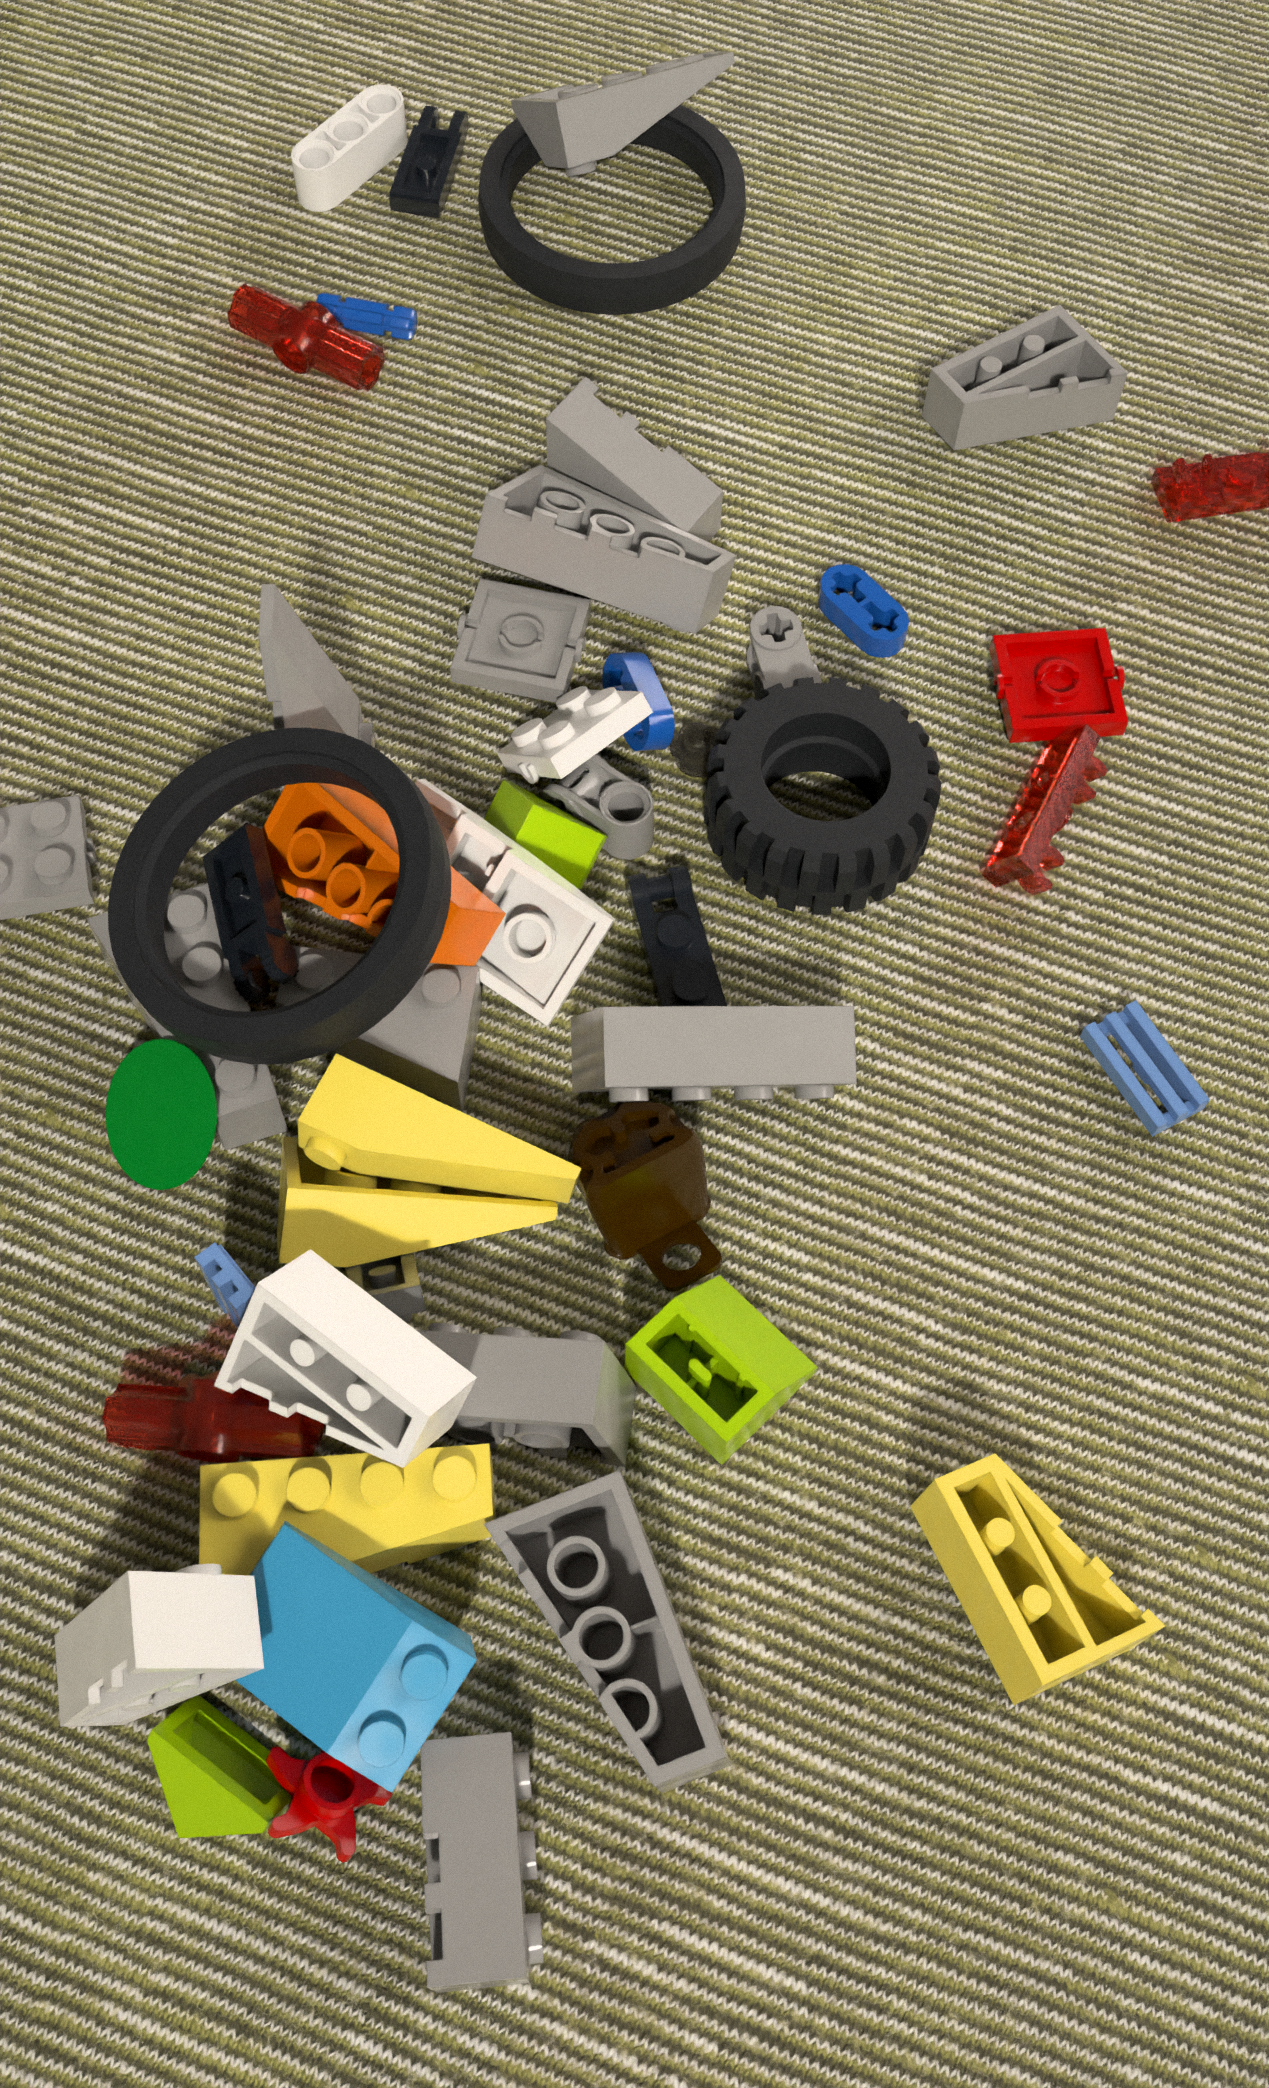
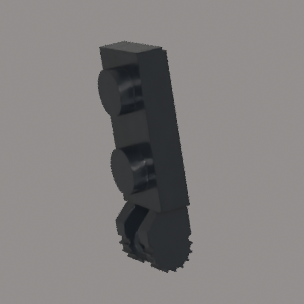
[389,105,469,218]
[202,823,299,1004]

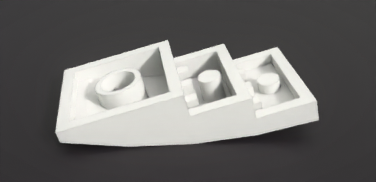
[415,779,616,1026]

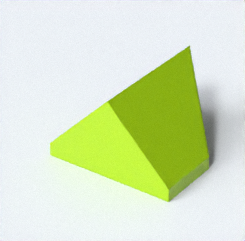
[484,779,608,889]

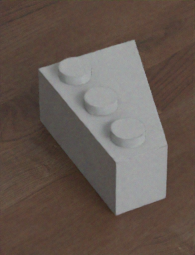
[546,376,723,542]
[276,946,482,1112]
[420,1732,544,1993]

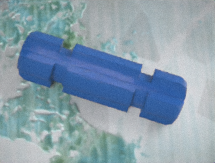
[314,292,417,341]

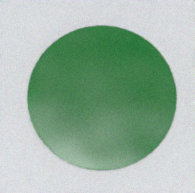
[105,1039,217,1190]

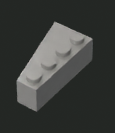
[86,883,288,1150]
[571,1006,857,1102]
[416,1323,637,1467]

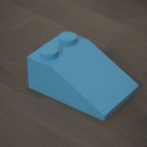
[236,1521,477,1793]

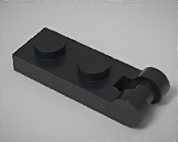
[625,865,727,1006]

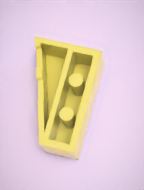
[910,1454,1165,1705]

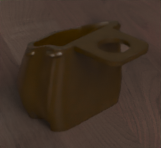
[568,1102,722,1292]

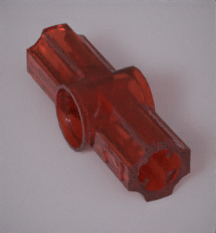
[227,284,385,392]
[102,1379,324,1463]

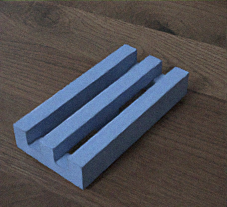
[1080,1000,1210,1137]
[195,1242,255,1329]

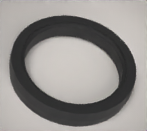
[478,105,746,315]
[108,727,451,1065]

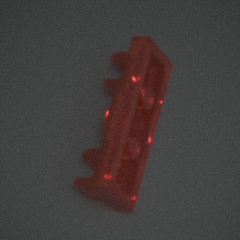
[1151,452,1269,523]
[982,724,1107,895]

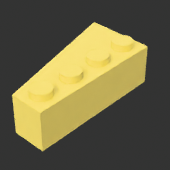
[199,1443,496,1575]

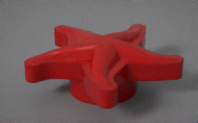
[266,1746,393,1862]

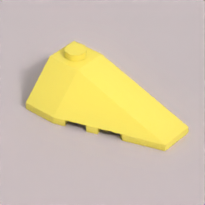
[298,1054,581,1203]
[277,1136,558,1267]

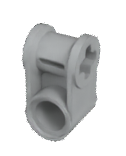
[746,606,822,702]
[540,754,654,860]

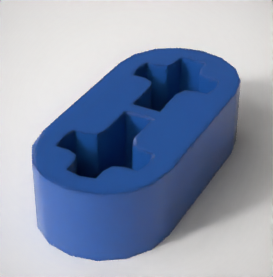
[818,564,909,658]
[602,652,675,751]

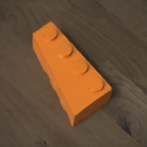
[262,783,506,966]

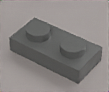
[347,1253,426,1322]

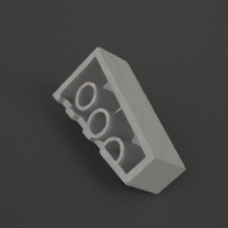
[472,465,737,634]
[484,1470,731,1793]

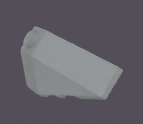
[511,52,735,176]

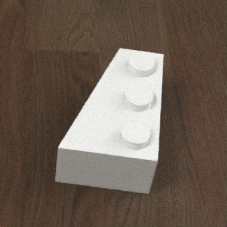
[214,1249,477,1468]
[54,1564,264,1727]

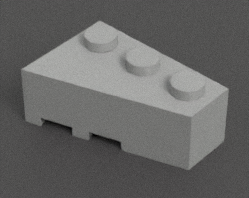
[922,305,1128,450]

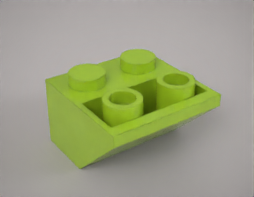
[624,1275,818,1465]

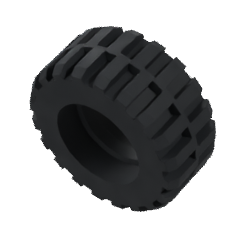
[704,677,942,915]

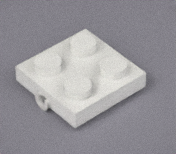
[497,686,653,784]

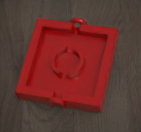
[989,628,1129,743]

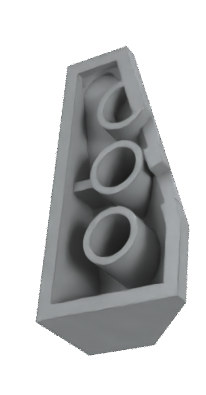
[258,584,375,793]

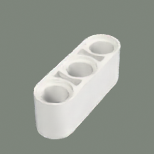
[291,84,408,212]

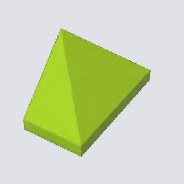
[147,1695,291,1838]

